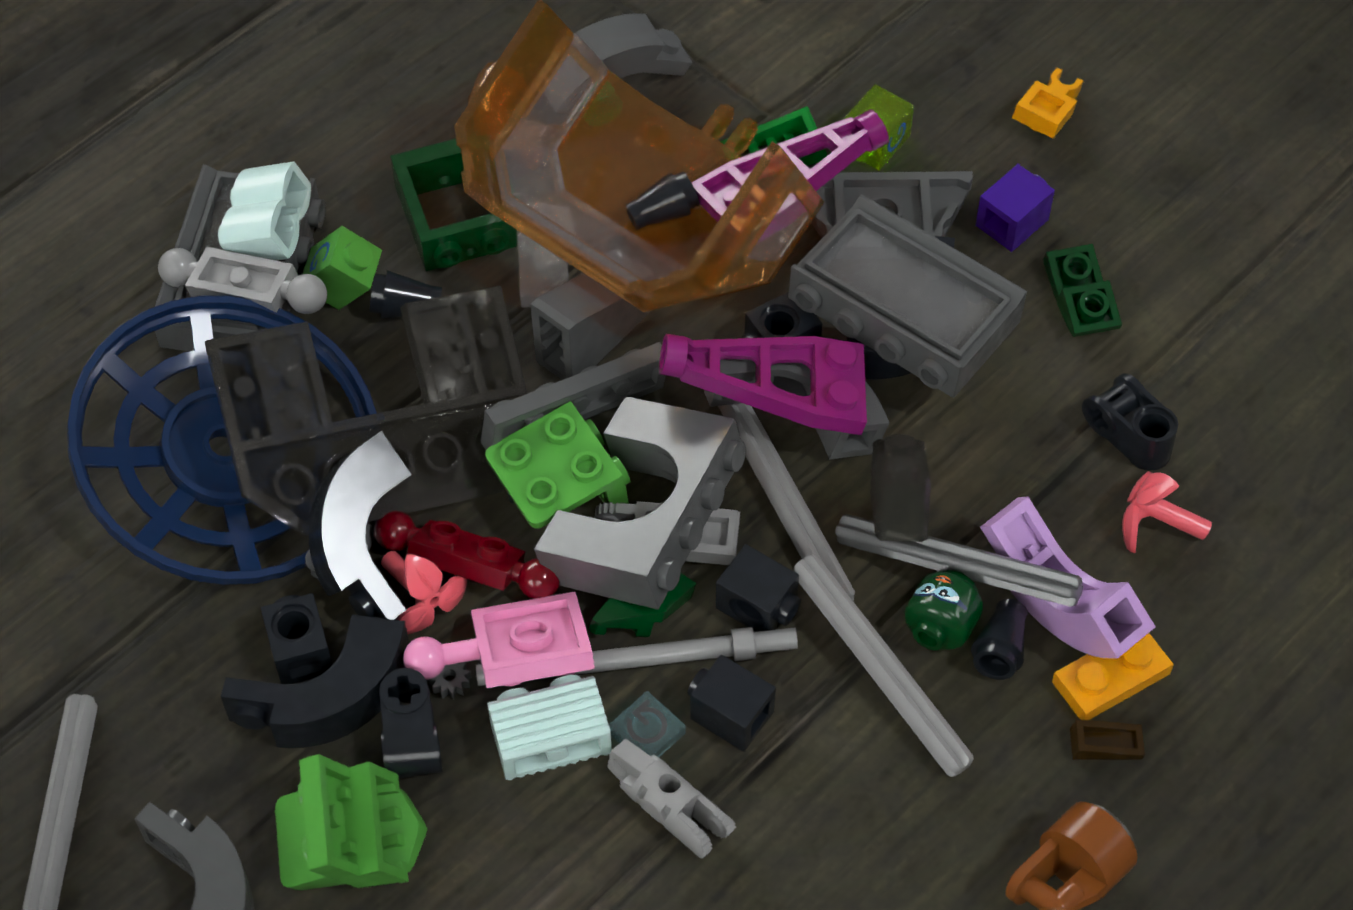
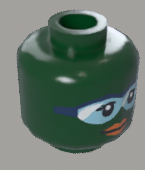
[904,570,983,650]

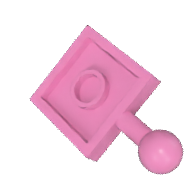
[403,592,595,688]

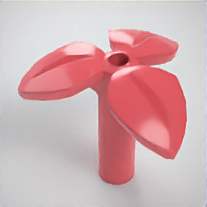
[1122,471,1212,553]
[381,551,467,634]

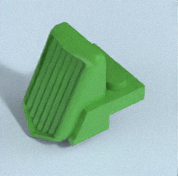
[275,754,427,890]

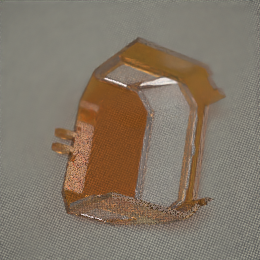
[454,0,825,312]

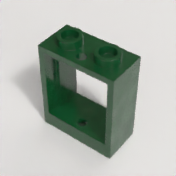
[390,132,518,271]

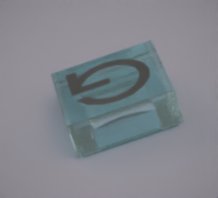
[609,691,686,757]

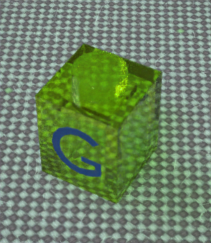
[843,84,914,171]

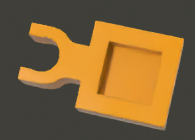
[1012,68,1083,138]

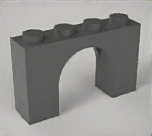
[534,396,746,609]

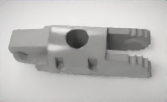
[608,739,736,859]

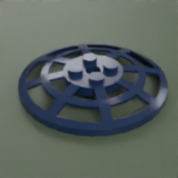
[67,296,380,585]

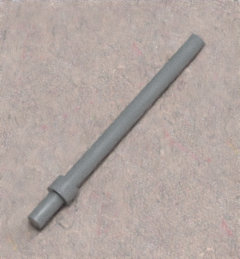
[476,627,798,686]

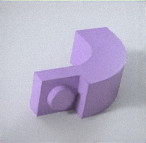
[980,496,1156,658]

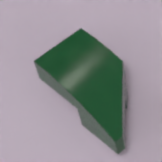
[589,573,696,637]

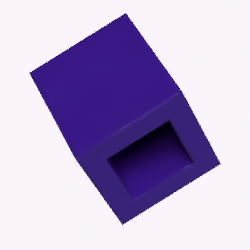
[975,164,1055,252]

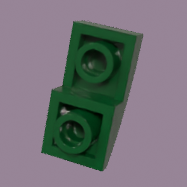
[1043,244,1122,337]

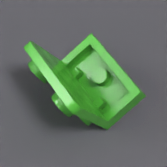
[485,401,631,528]

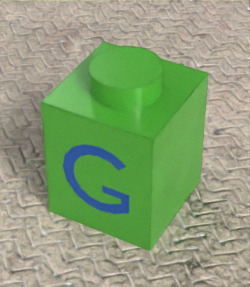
[303,226,382,310]

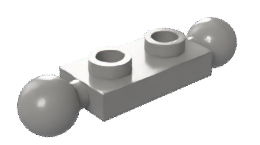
[158,247,327,314]

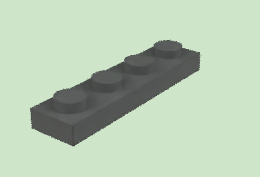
[481,342,666,450]

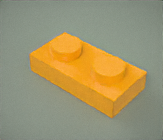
[1052,633,1174,720]

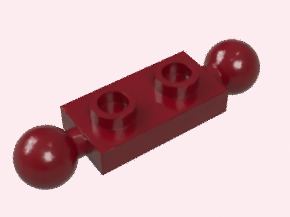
[374,510,559,599]

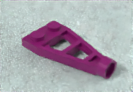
[691,109,889,243]
[659,333,867,435]

